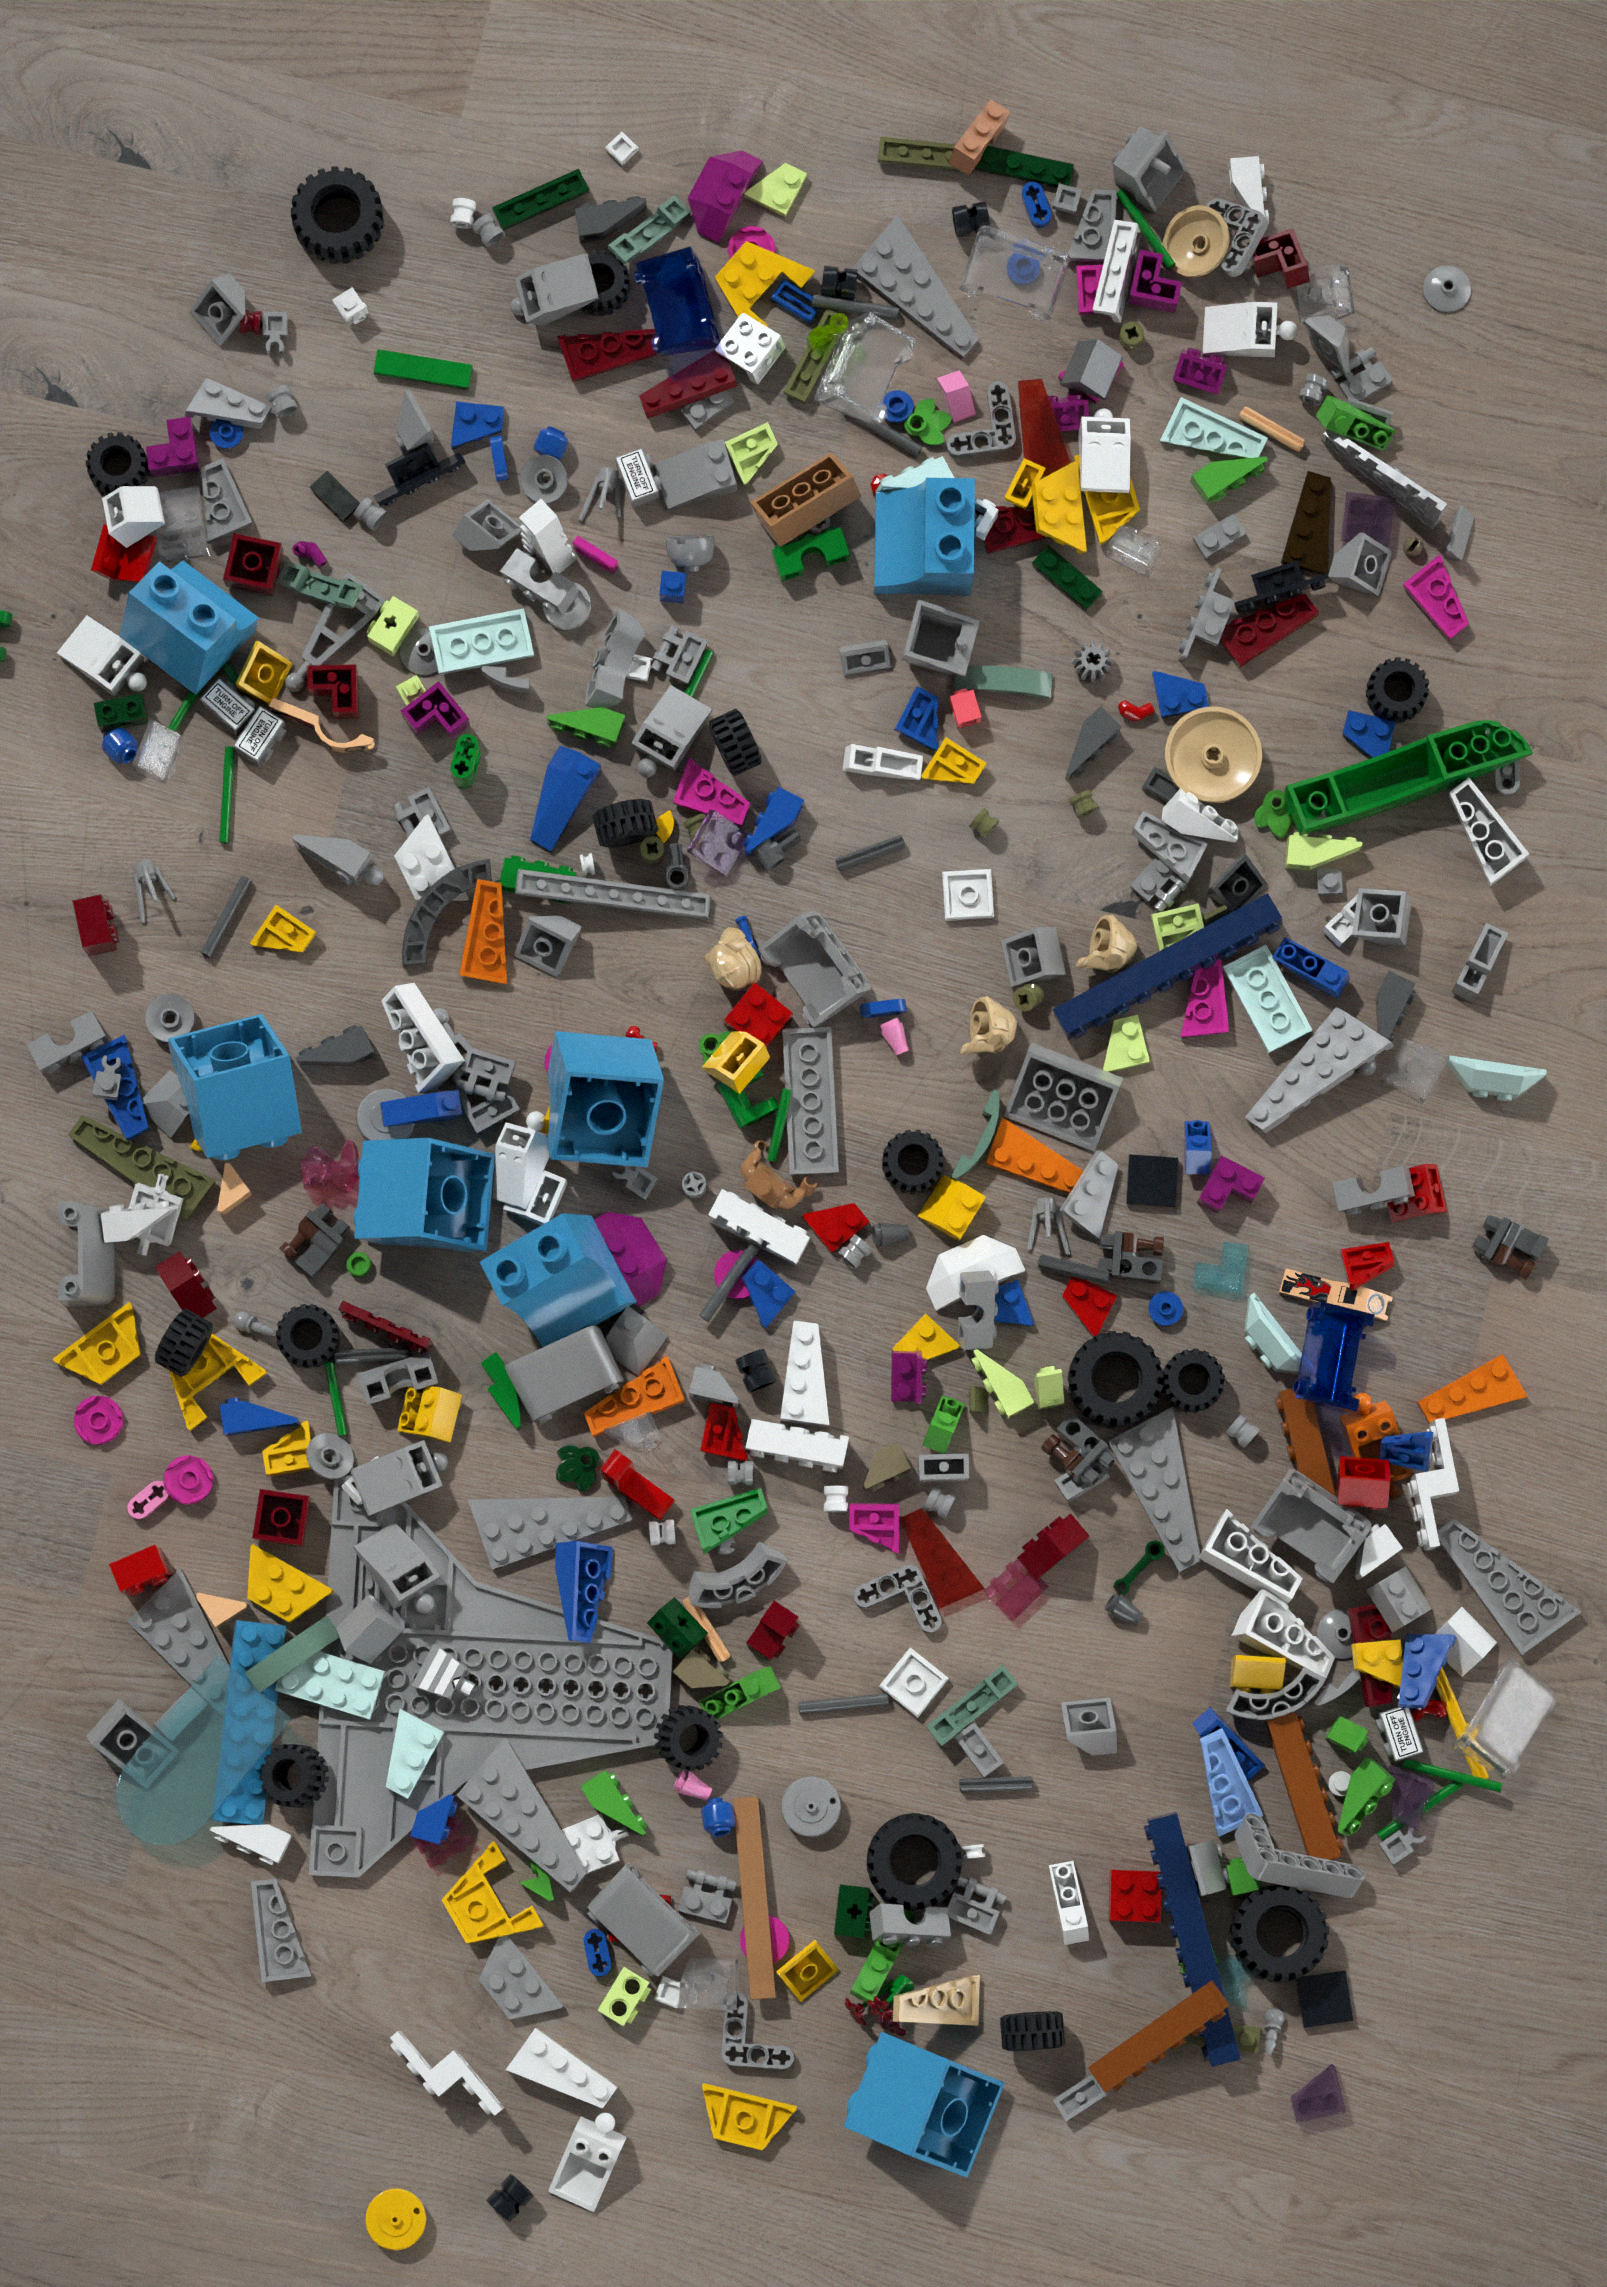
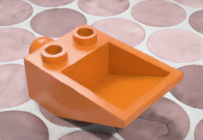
[1339,1393,1412,1483]

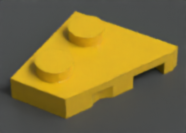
[921,737,987,784]
[250,905,317,952]
[892,1313,960,1360]
[262,1421,311,1477]
[1351,1639,1403,1688]

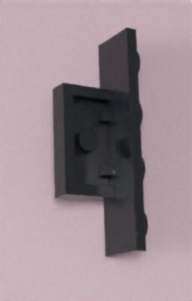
[374,442,466,506]
[1234,560,1329,613]

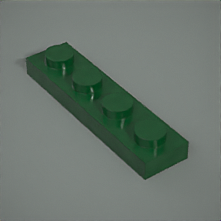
[975,146,1074,187]
[492,169,589,231]

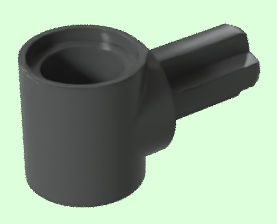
[753,830,801,871]
[665,843,688,891]

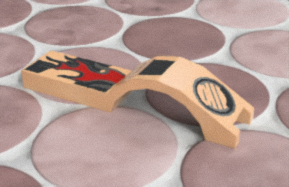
[269,698,375,753]
[1279,1269,1393,1321]

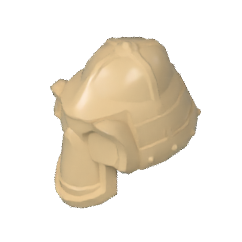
[1076,915,1137,973]
[704,927,761,991]
[960,996,1017,1056]

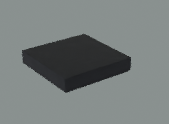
[1126,1154,1178,1207]
[1296,1970,1354,2028]

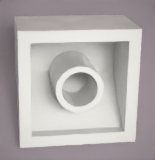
[1354,1524,1403,1581]

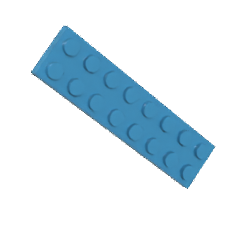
[212,1620,286,1825]

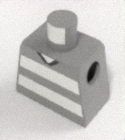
[411,1643,475,1700]

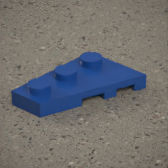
[1398,1634,1457,1708]

